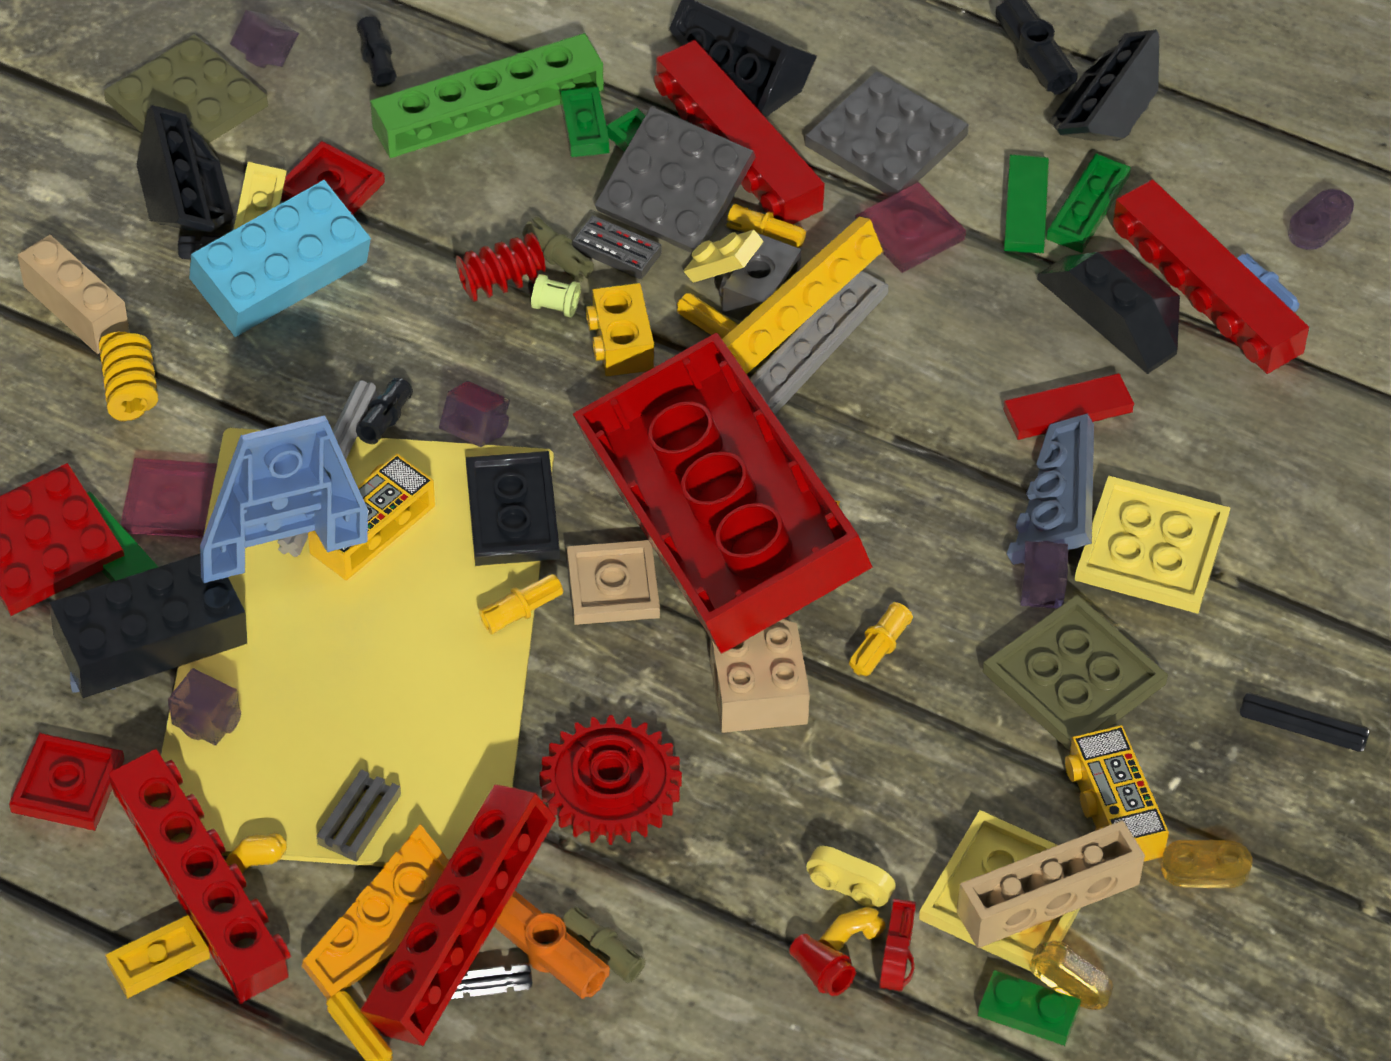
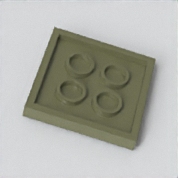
[104,34,268,144]
[982,595,1168,751]

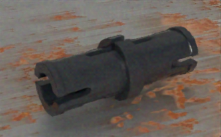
[356,16,397,87]
[356,378,413,444]

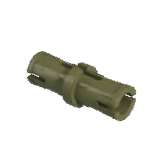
[522,217,594,282]
[562,906,646,983]

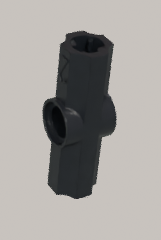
[995,0,1078,96]

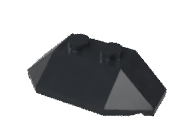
[1050,30,1160,141]
[136,105,234,232]
[1037,249,1180,374]

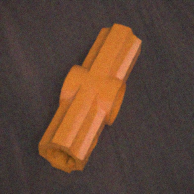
[493,890,610,999]

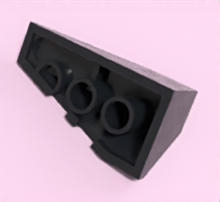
[669,0,817,118]

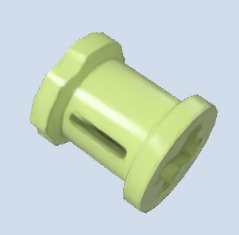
[531,274,581,318]

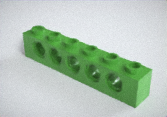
[370,33,604,158]

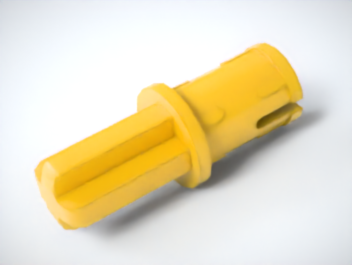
[726,204,806,248]
[478,574,564,634]
[849,602,913,676]

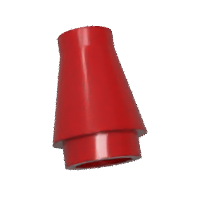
[789,933,856,996]

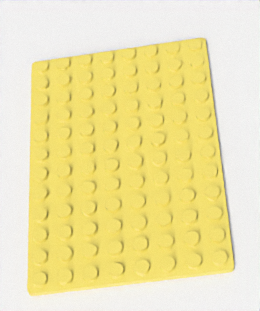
[151,428,554,867]

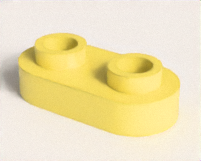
[806,846,896,907]

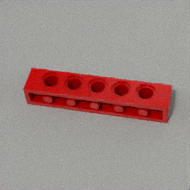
[108,749,291,1004]
[360,784,557,1046]

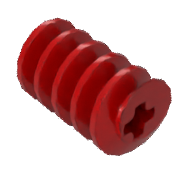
[456,233,546,302]

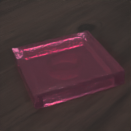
[855,182,966,273]
[121,458,217,538]

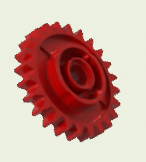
[539,715,682,845]

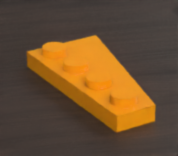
[301,824,449,1000]

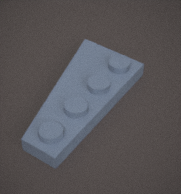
[1007,413,1094,565]

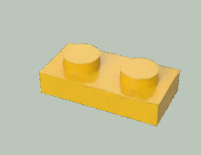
[105,915,210,998]

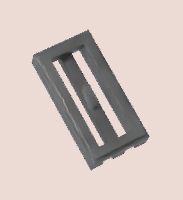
[317,769,401,862]

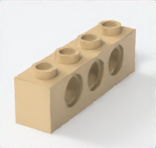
[957,820,1145,949]

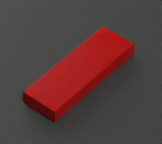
[1003,373,1134,440]

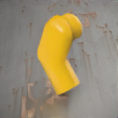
[225,833,287,874]
[818,907,886,951]

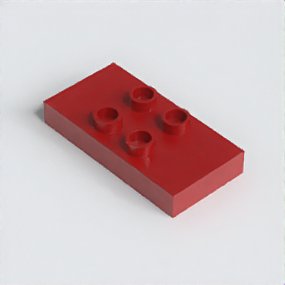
[573,332,873,654]

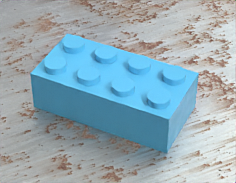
[189,180,371,337]

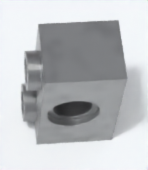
[719,233,801,321]

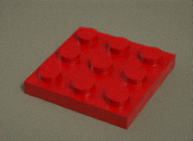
[0,463,125,616]

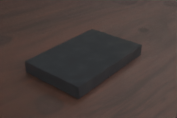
[466,451,560,566]

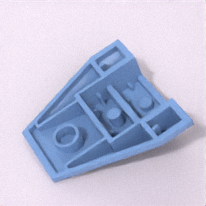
[200,415,368,583]

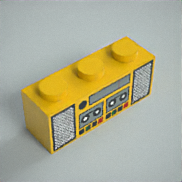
[308,454,435,581]
[1065,725,1169,862]

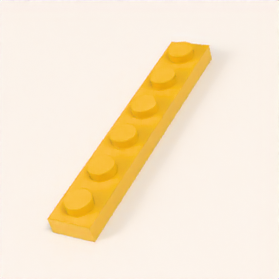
[722,217,883,374]

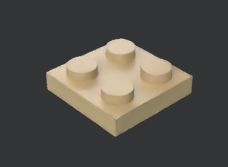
[567,540,660,625]

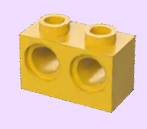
[586,283,654,376]

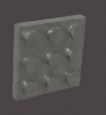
[805,71,969,201]
[595,106,756,253]

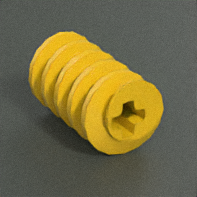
[99,331,159,422]

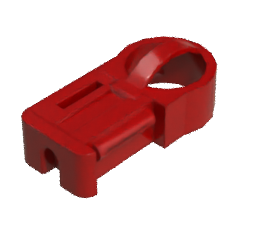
[880,899,916,991]

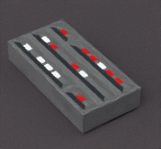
[573,215,661,280]

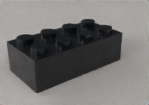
[49,554,247,698]

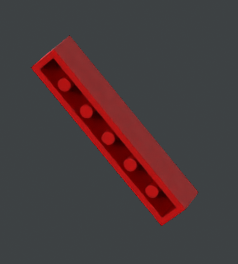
[654,40,825,224]
[1112,179,1309,374]

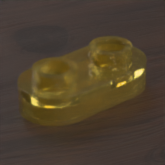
[1161,840,1252,888]
[1029,941,1113,1010]

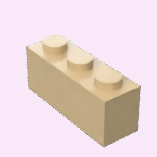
[18,235,130,354]

